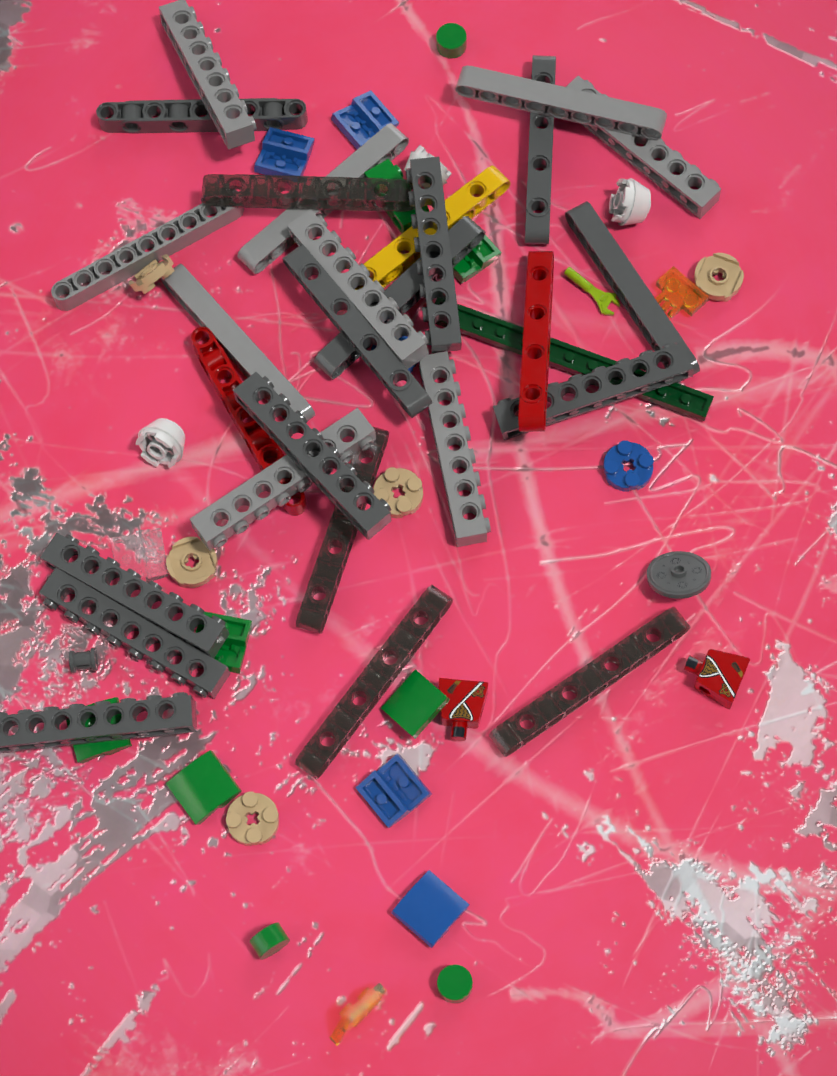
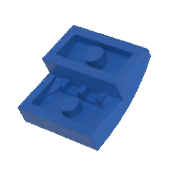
[331,90,399,149]
[254,127,315,183]
[355,754,432,828]
[391,870,470,948]

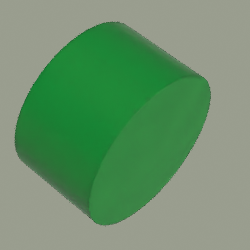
[436,23,467,59]
[249,922,290,960]
[437,965,473,1003]

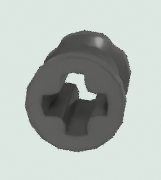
[69,648,98,673]

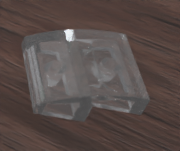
[110,528,168,583]

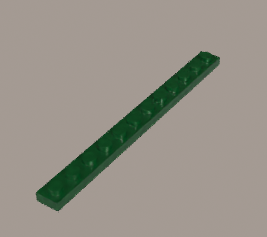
[434,297,714,421]

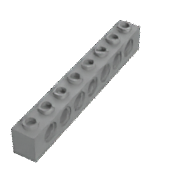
[159,0,257,150]
[566,76,721,219]
[287,209,429,369]
[419,351,491,547]
[190,408,376,551]

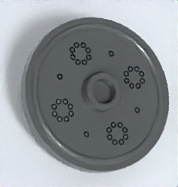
[647,551,711,599]

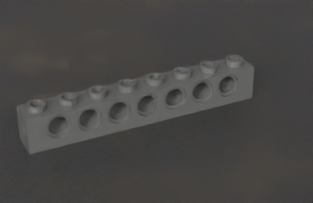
[406,157,462,353]
[493,342,693,440]
[233,372,392,540]
[40,533,229,658]
[39,568,231,699]
[0,692,197,753]

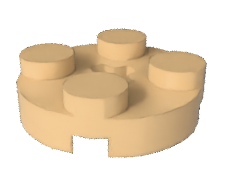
[694,253,744,302]
[129,254,175,294]
[373,467,424,518]
[166,537,218,588]
[226,791,279,846]

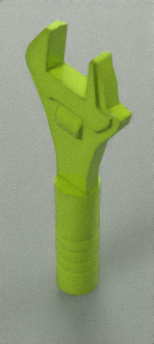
[564,267,620,316]

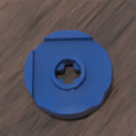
[603,440,654,492]

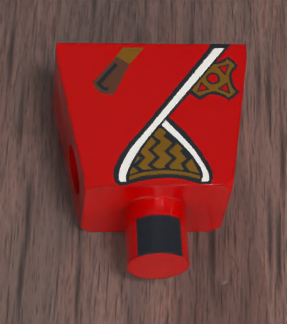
[684,649,750,710]
[439,678,488,741]

